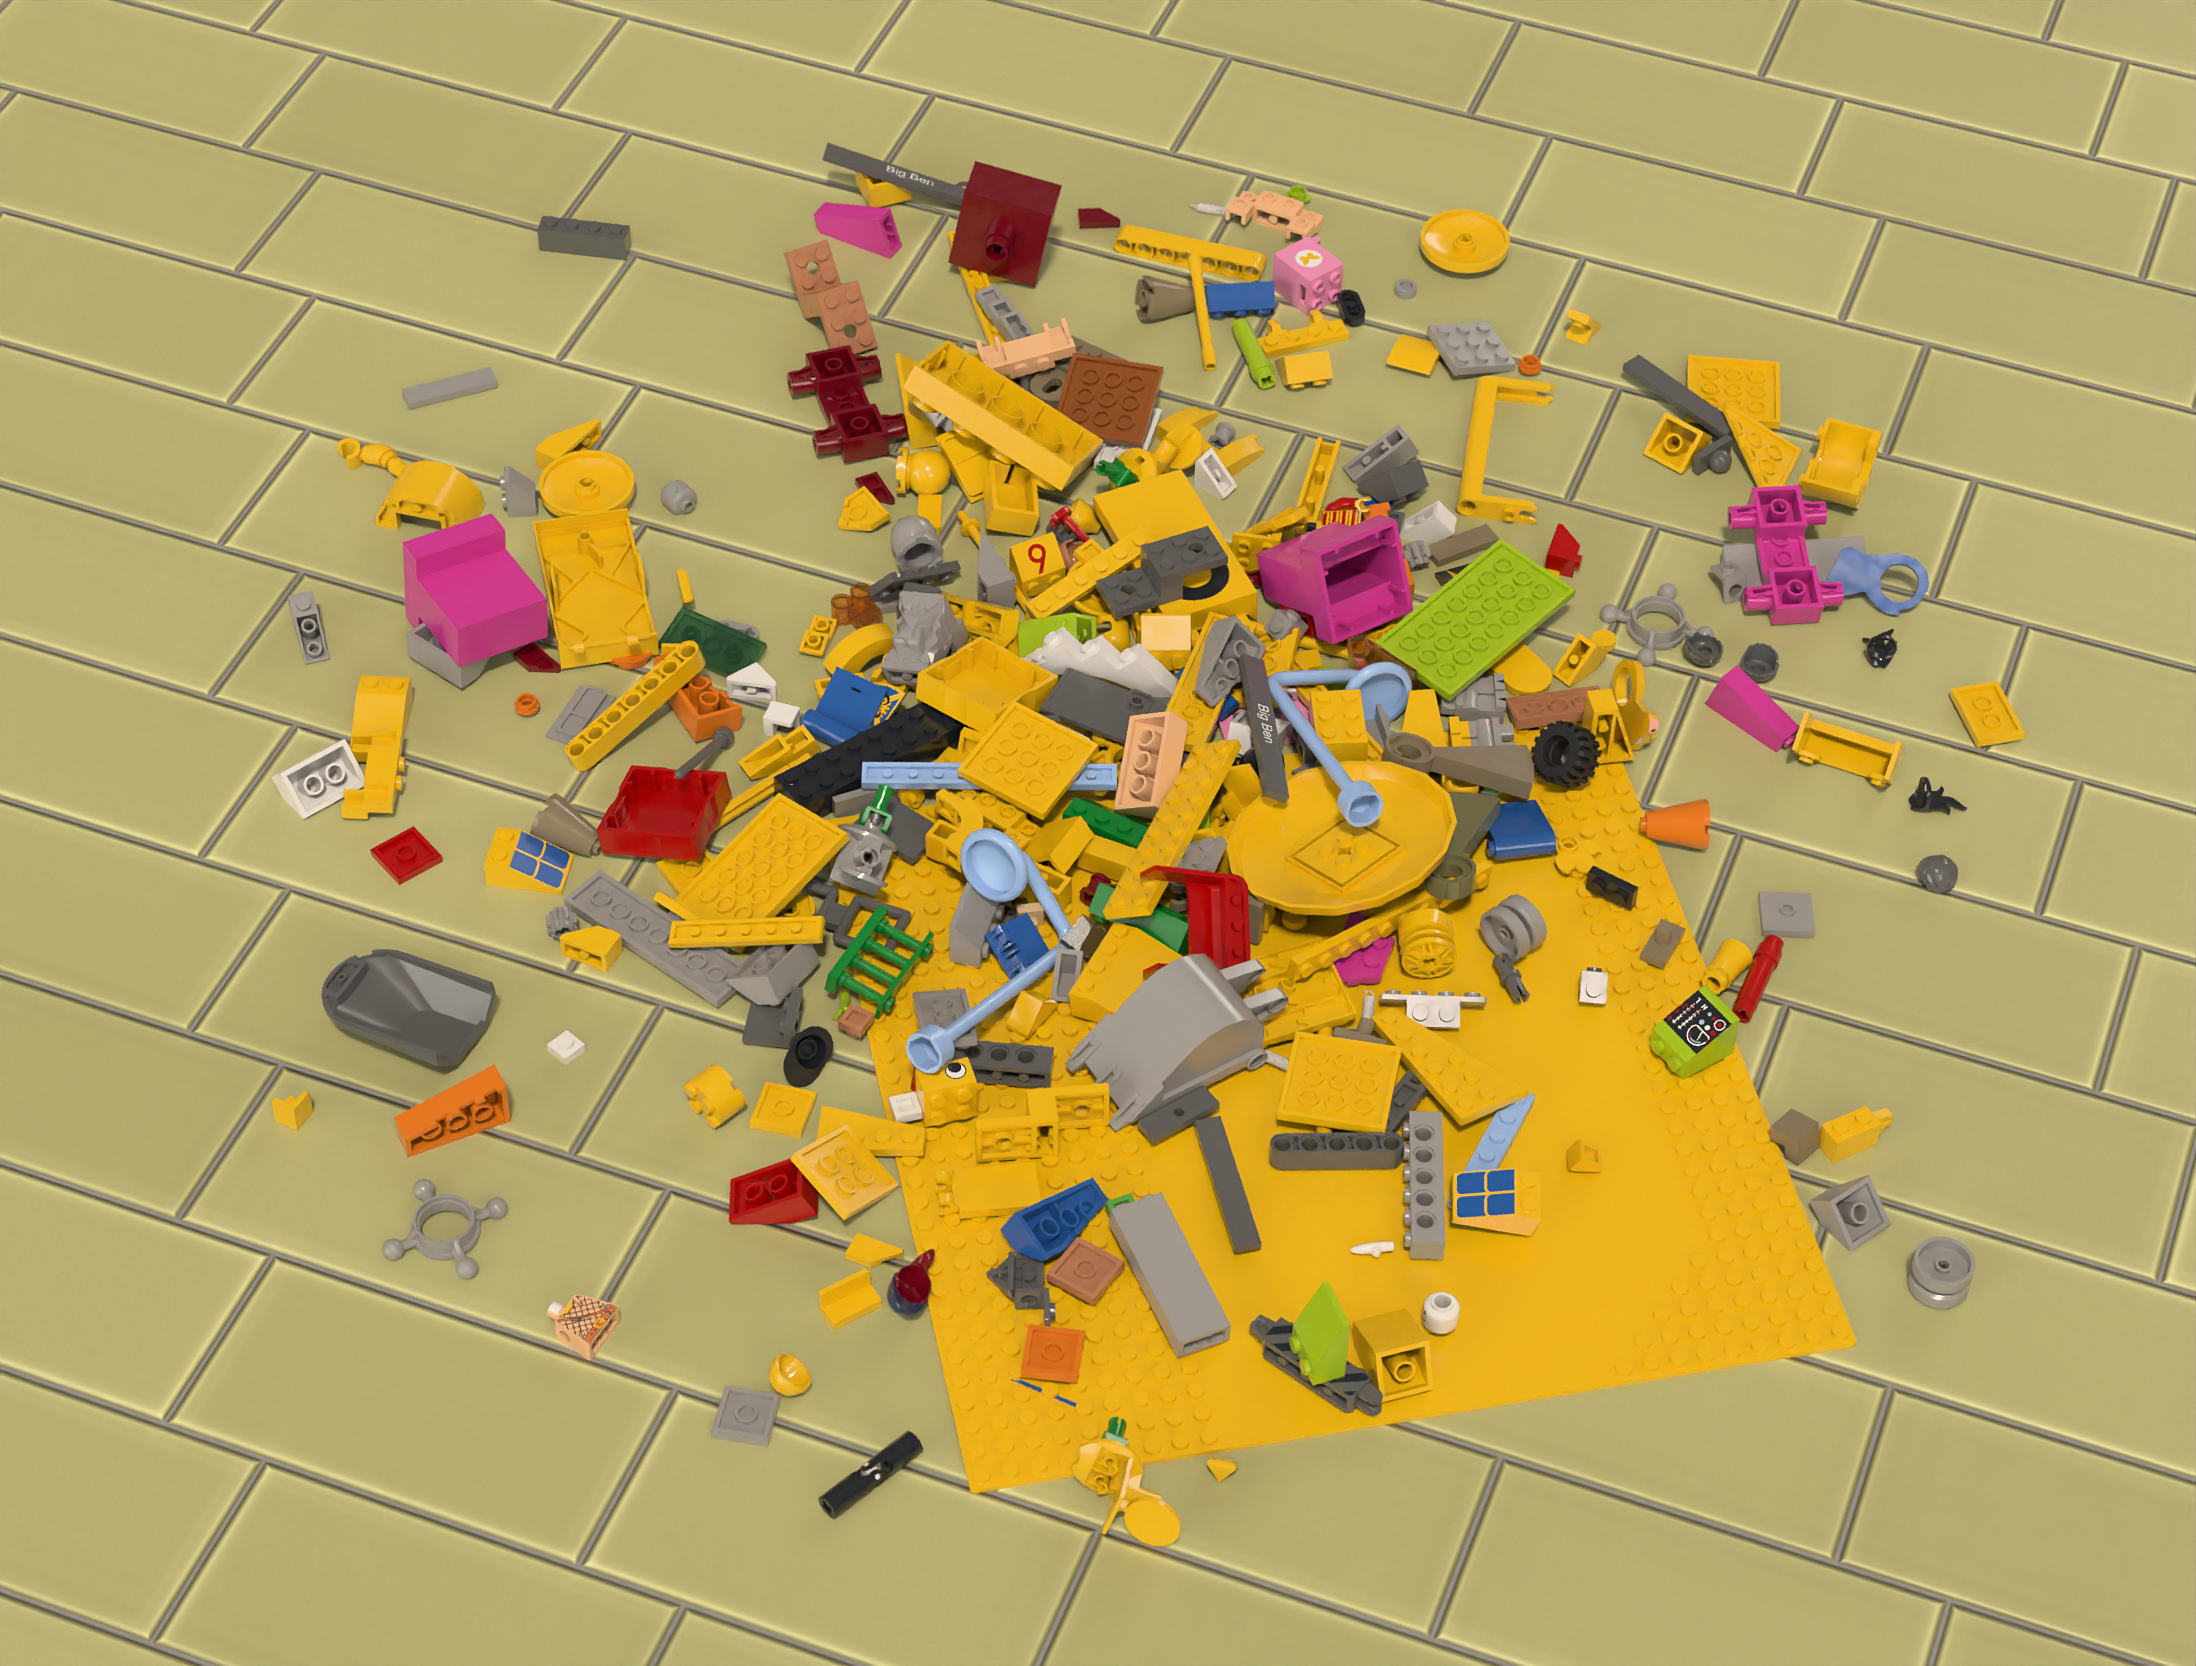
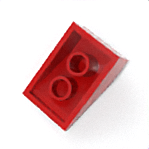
[729,1158,818,1224]

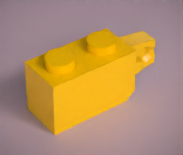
[1819,1105,1893,1164]

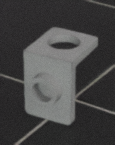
[1711,561,1746,604]

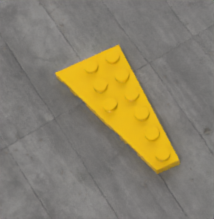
[1370,1007,1528,1126]

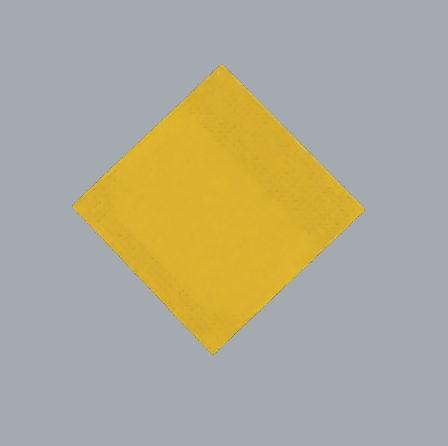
[825,721,1856,1493]

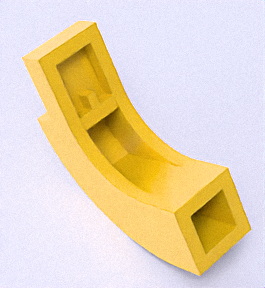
[823,624,894,675]
[936,789,984,873]

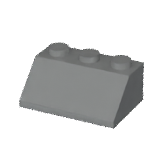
[407,623,490,689]
[949,880,1005,968]
[726,944,820,1006]

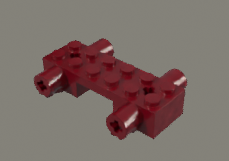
[787,345,908,463]

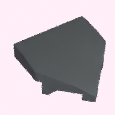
[986,1251,1045,1303]

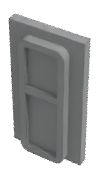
[546,685,616,745]

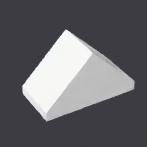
[1194,448,1237,500]
[726,662,777,702]

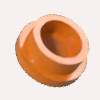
[1518,355,1542,375]
[514,693,540,716]

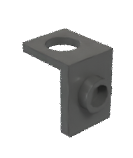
[1015,1288,1055,1326]

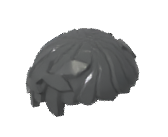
[1684,631,1724,666]
[1740,643,1779,682]
[1917,854,1958,894]

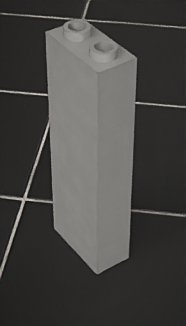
[1109,1192,1231,1358]

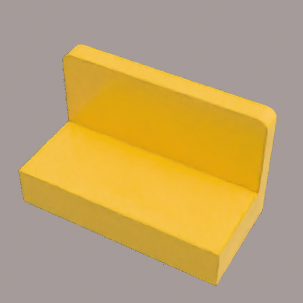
[819,1268,882,1331]

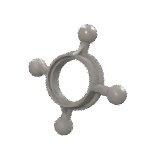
[1600,583,1715,667]
[382,1179,508,1280]

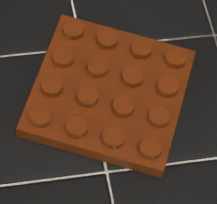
[1057,353,1164,449]

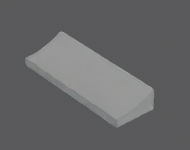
[1720,536,1866,596]

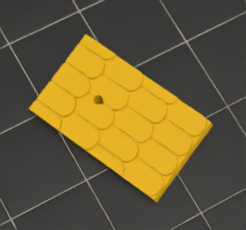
[1240,937,1357,1049]

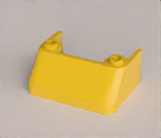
[1792,711,1906,788]
[1191,763,1262,874]

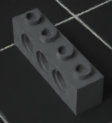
[951,1041,1054,1088]

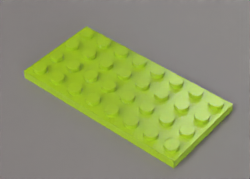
[1374,539,1576,701]

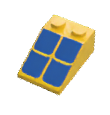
[484,827,574,895]
[1451,1168,1541,1236]

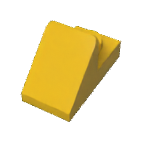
[1566,308,1602,345]

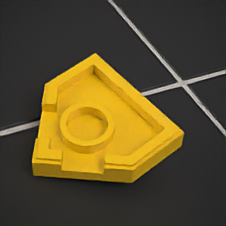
[838,486,891,531]

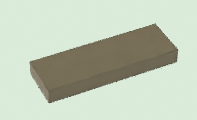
[1429,524,1499,567]

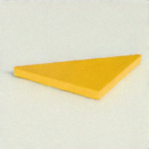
[1722,402,1802,487]
[1229,628,1301,708]

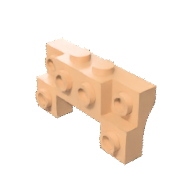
[1225,190,1324,239]
[976,318,1076,379]

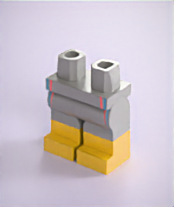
[1448,716,1516,747]

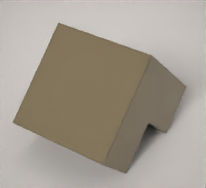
[1770,1108,1820,1166]

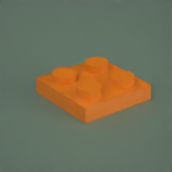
[1021,1324,1085,1383]

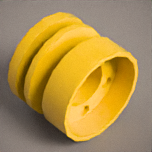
[1397,908,1457,978]

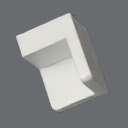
[763,701,801,737]

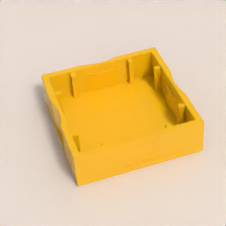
[916,636,1058,735]

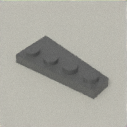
[867,560,961,598]

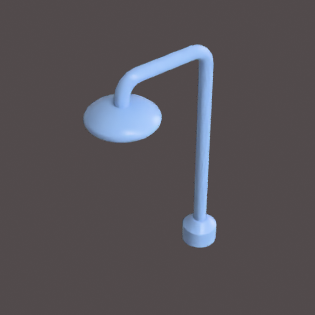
[1268,662,1412,827]
[906,828,1075,1073]

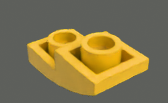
[799,615,838,657]

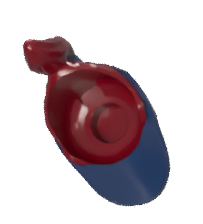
[887,1249,935,1315]

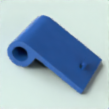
[800,667,889,746]
[1486,800,1556,861]

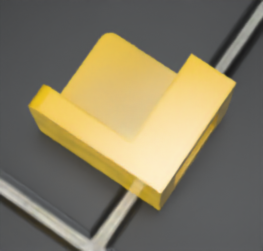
[271,1091,313,1131]

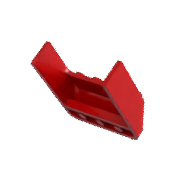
[1140,865,1251,976]

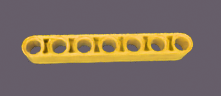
[1113,225,1267,282]
[565,641,706,771]

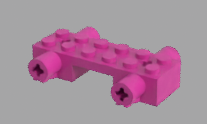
[1727,485,1844,625]

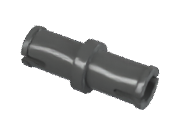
[1493,953,1530,1003]

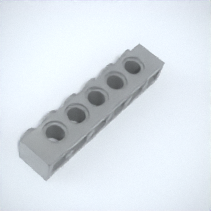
[1403,1111,1445,1260]

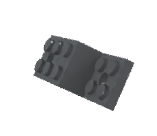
[1096,526,1228,619]

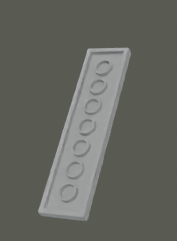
[564,870,743,1008]

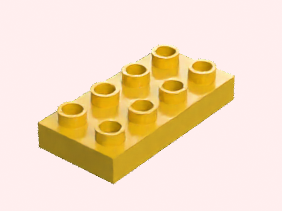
[903,340,1104,491]

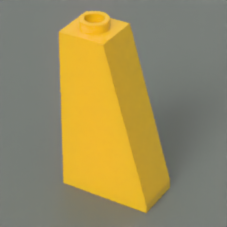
[1402,689,1447,772]

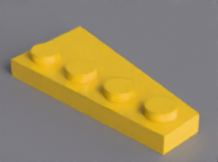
[816,1106,927,1156]

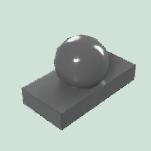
[1692,435,1733,476]

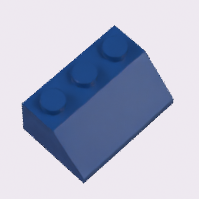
[1204,281,1276,318]

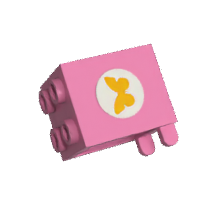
[1272,236,1344,316]

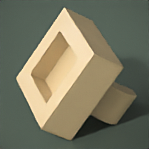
[1016,902,1044,928]

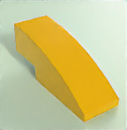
[738,724,821,780]

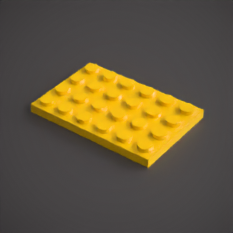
[674,793,850,948]

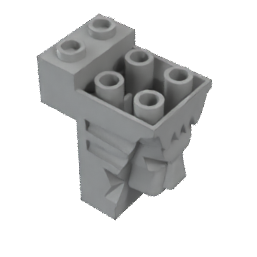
[881,591,969,686]

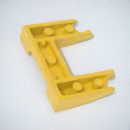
[1156,406,1265,477]

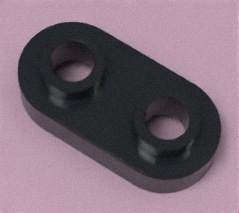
[1337,290,1366,326]

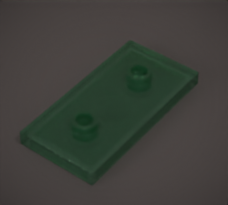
[658,606,767,678]

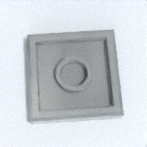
[711,1386,781,1447]

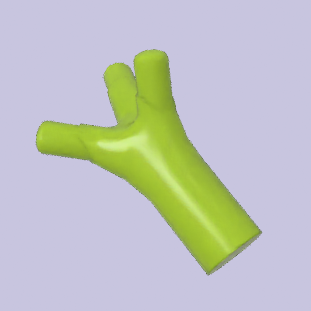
[833,988,851,1021]

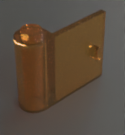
[1347,636,1418,690]

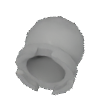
[890,515,943,571]

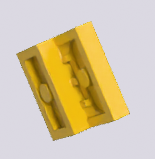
[1386,334,1441,375]

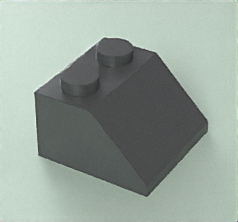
[1357,460,1429,505]

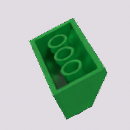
[1062,797,1150,849]
[1088,882,1189,954]

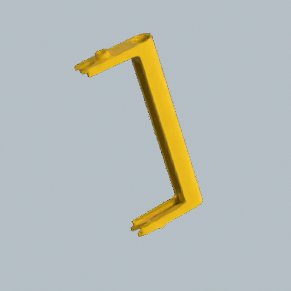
[1456,376,1555,524]

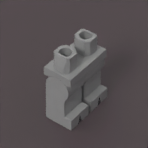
[1439,673,1506,724]

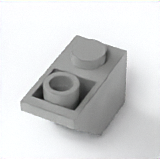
[500,466,537,517]

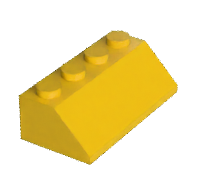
[895,353,942,450]

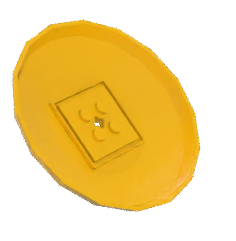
[1226,761,1457,916]

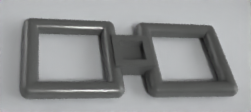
[774,880,911,958]

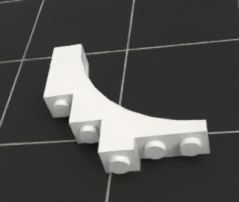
[1021,627,1177,695]

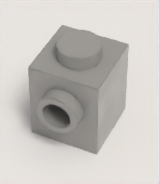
[1264,609,1309,640]

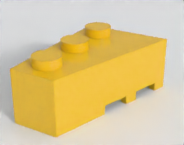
[1582,689,1635,764]

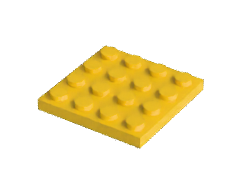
[1686,355,1780,429]
[957,700,1099,820]
[1277,1031,1402,1133]

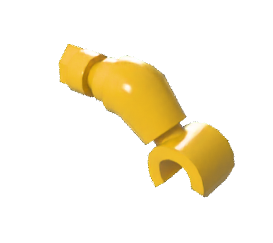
[337,438,407,477]

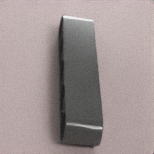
[1269,1132,1404,1170]

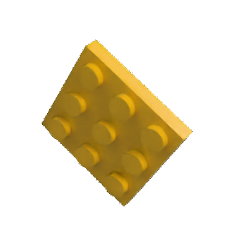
[790,1124,899,1220]

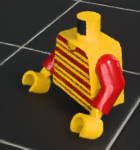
[1304,496,1372,533]

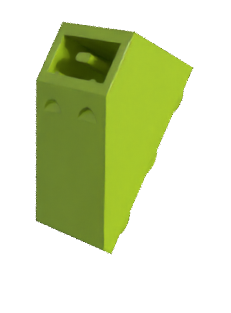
[1017,613,1097,658]

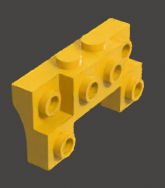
[341,727,405,819]
[934,789,1042,851]

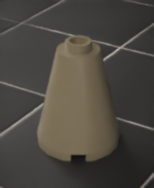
[1135,276,1196,321]
[530,793,601,857]

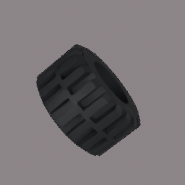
[1531,720,1601,788]

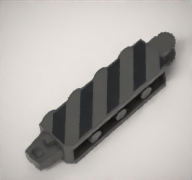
[1250,1314,1383,1416]

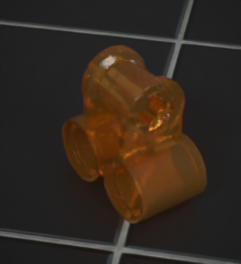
[831,583,883,630]

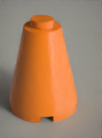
[1640,799,1710,850]

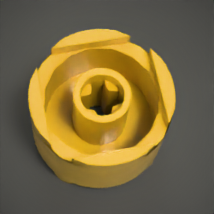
[683,1064,746,1129]

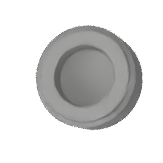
[1394,279,1417,300]

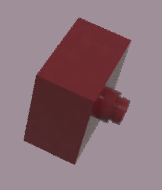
[948,161,1062,287]

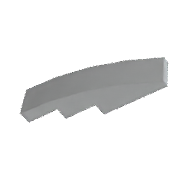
[975,285,1034,342]

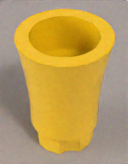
[1702,939,1753,994]

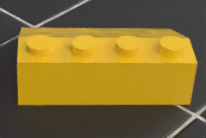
[1068,922,1183,1023]

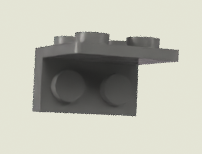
[742,987,804,1048]

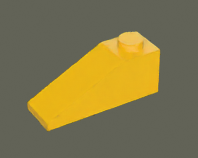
[535,419,602,470]

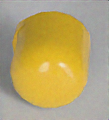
[1096,615,1131,653]

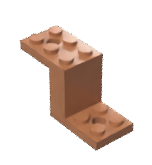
[784,240,878,354]

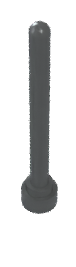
[674,727,735,779]

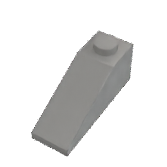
[1342,424,1420,484]

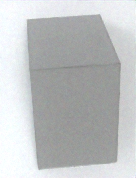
[1051,947,1084,1003]

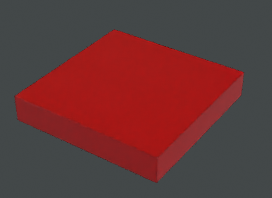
[370,826,443,885]

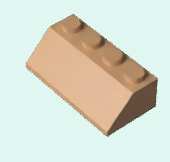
[1114,711,1188,819]

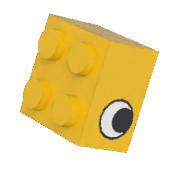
[915,1057,977,1127]

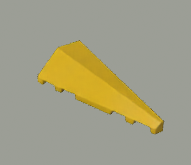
[941,591,1020,648]

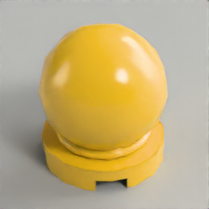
[896,447,951,495]

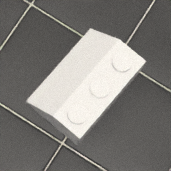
[271,739,365,819]

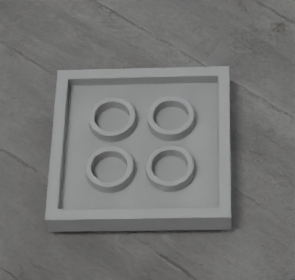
[1426,322,1516,375]

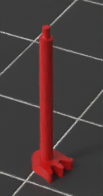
[1049,506,1091,543]

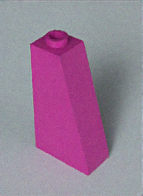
[813,202,902,258]
[1705,665,1800,752]

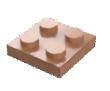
[1047,1237,1125,1306]

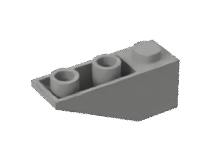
[288,591,329,665]

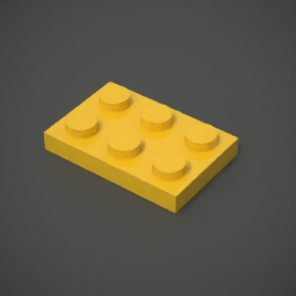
[1950,681,2025,747]

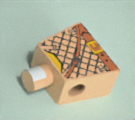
[547,1294,620,1361]

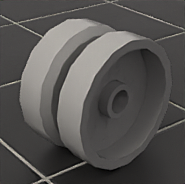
[1480,894,1547,962]
[1908,1237,1976,1309]

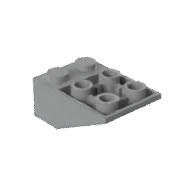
[977,533,1017,609]

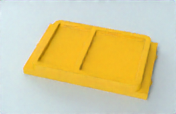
[934,429,1009,504]

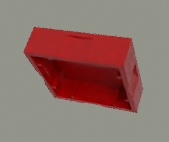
[597,765,731,861]

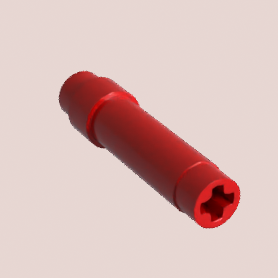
[1732,935,1784,1023]

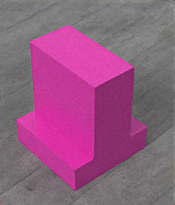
[402,513,548,667]
[1256,515,1413,644]

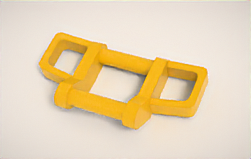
[1228,505,1310,550]

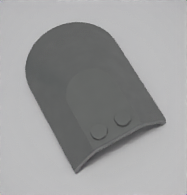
[321,949,496,1067]

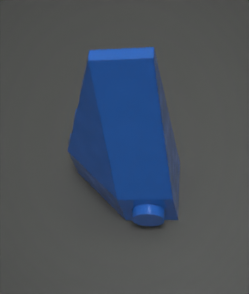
[1000,1177,1108,1261]

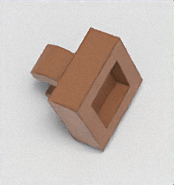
[838,1004,875,1040]

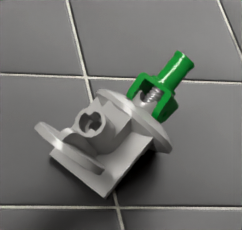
[828,784,898,897]

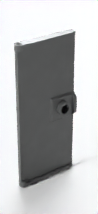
[1040,667,1217,767]

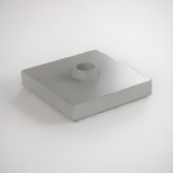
[1758,891,1815,938]

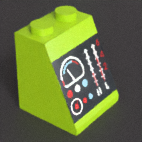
[1650,985,1740,1080]

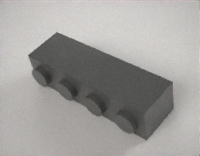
[537,216,632,261]

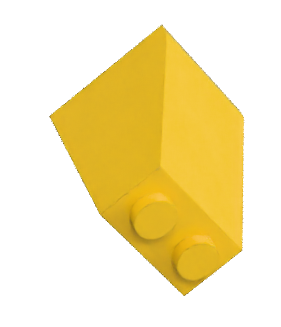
[1353,1308,1434,1403]

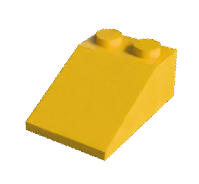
[350,675,413,748]

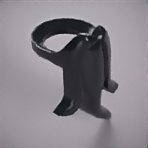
[1862,629,1897,668]
[1908,776,1967,814]

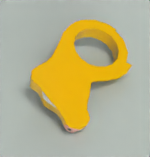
[1611,659,1659,750]

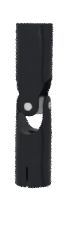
[818,1431,923,1519]

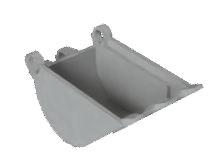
[1065,954,1289,1132]

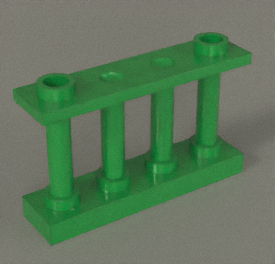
[824,904,934,1020]

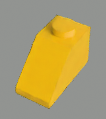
[1552,633,1608,687]
[560,926,623,973]

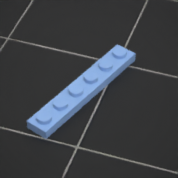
[1447,1093,1535,1209]

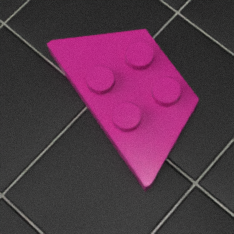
[1333,911,1395,986]

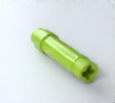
[1232,318,1276,389]

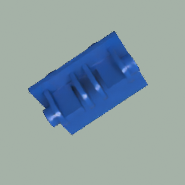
[984,912,1050,980]

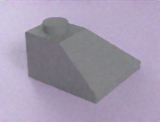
[1810,1175,1891,1251]

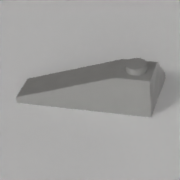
[1195,615,1266,707]

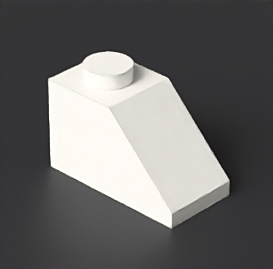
[1399,501,1457,544]

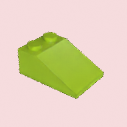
[1289,1281,1350,1385]

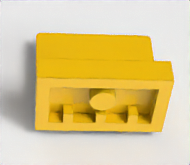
[1232,527,1285,572]

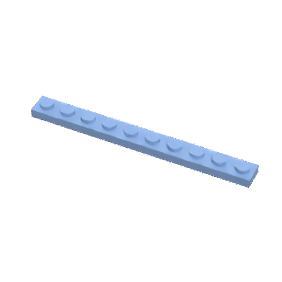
[861,762,1117,790]

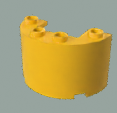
[1798,417,1882,509]
[375,460,486,530]

